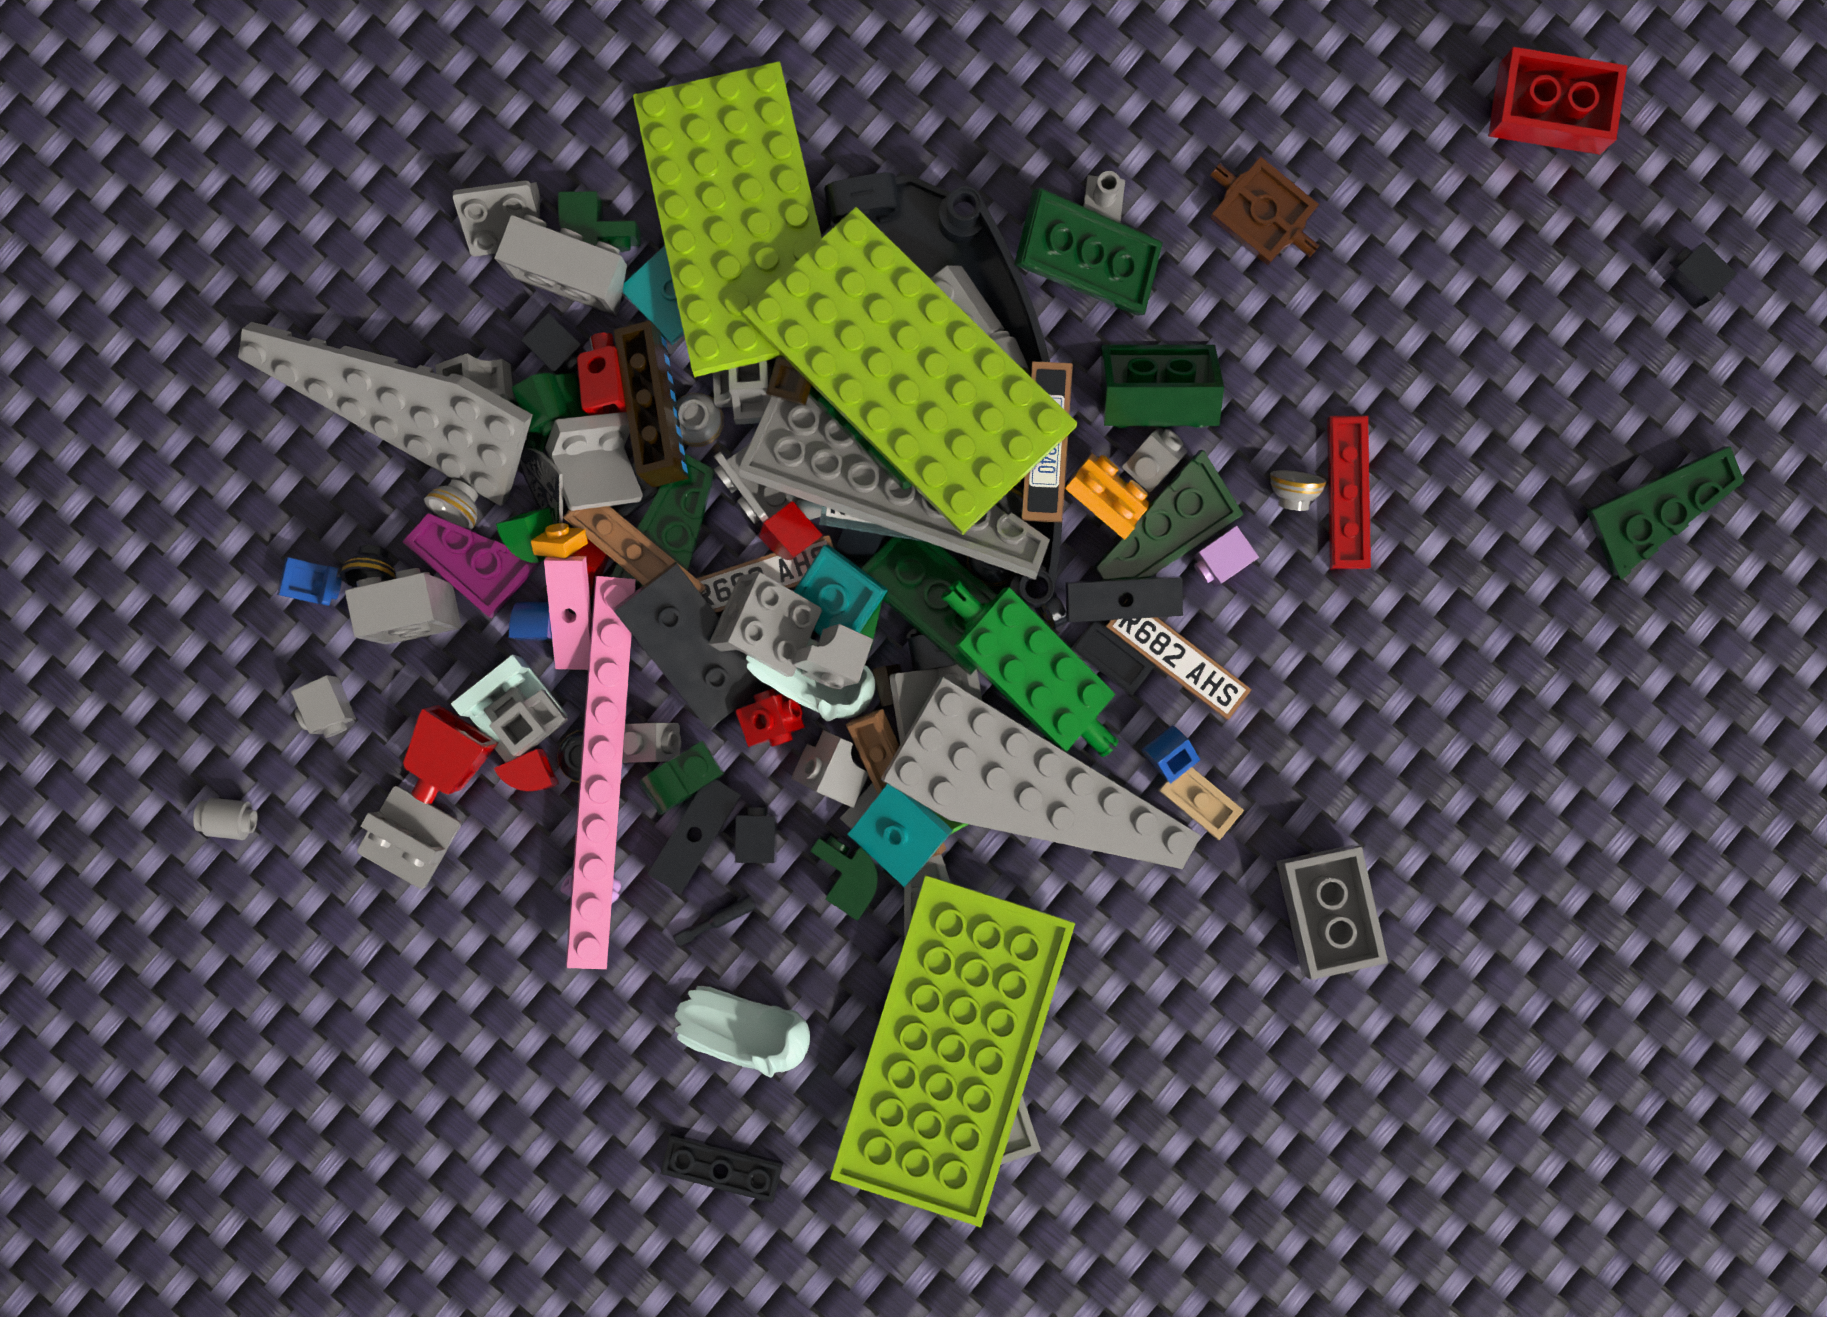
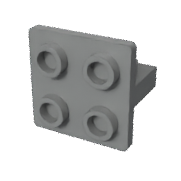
[453,181,540,257]
[357,786,462,889]

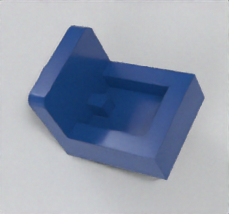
[277,557,342,606]

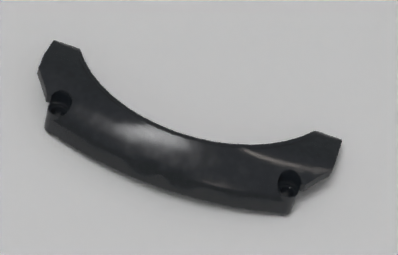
[824,172,1064,671]

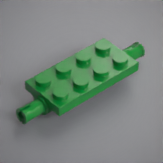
[941,580,1118,757]

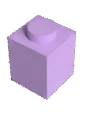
[1194,526,1259,587]

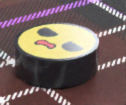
[1036,590,1067,629]

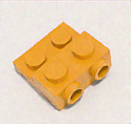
[1065,453,1150,540]

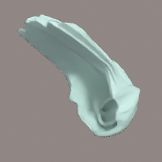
[746,638,875,721]
[675,986,810,1078]

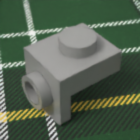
[1122,428,1187,493]
[622,723,681,763]

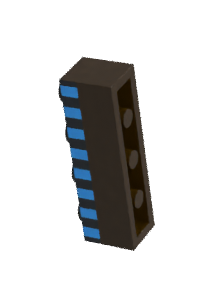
[614,320,689,488]

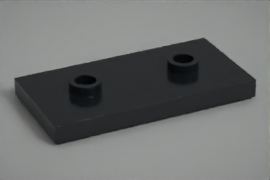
[613,561,767,730]

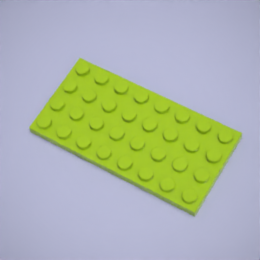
[633,61,822,377]
[742,207,1077,535]
[830,875,1075,1227]

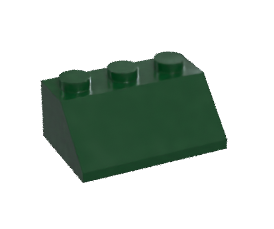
[1101,345,1224,428]

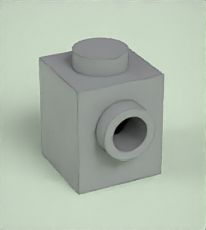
[291,675,356,738]

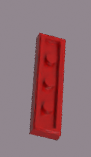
[1327,416,1371,569]

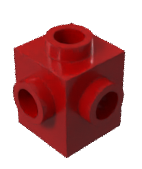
[735,689,805,747]

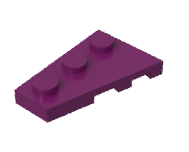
[403,513,543,619]

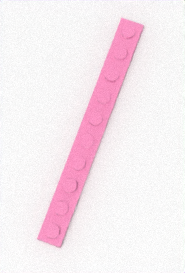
[566,576,636,969]

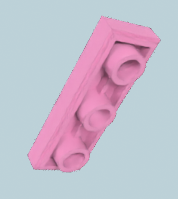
[544,556,592,670]

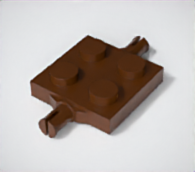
[1210,156,1320,265]

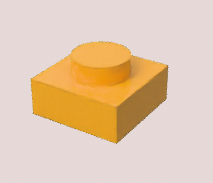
[531,523,588,558]

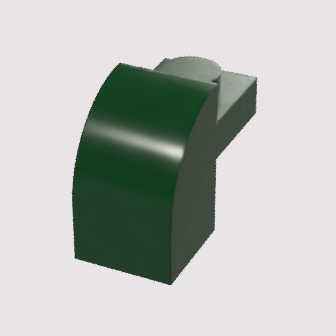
[558,191,641,252]
[639,741,724,815]
[811,836,878,921]

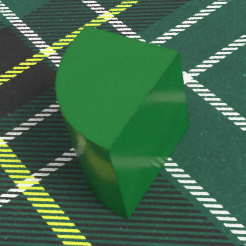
[496,508,554,563]

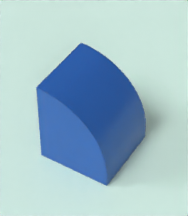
[509,602,552,640]
[1142,725,1200,784]

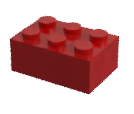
[1488,47,1627,155]

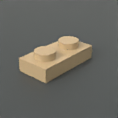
[1158,767,1244,840]

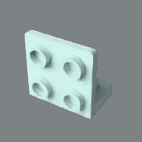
[451,655,568,762]

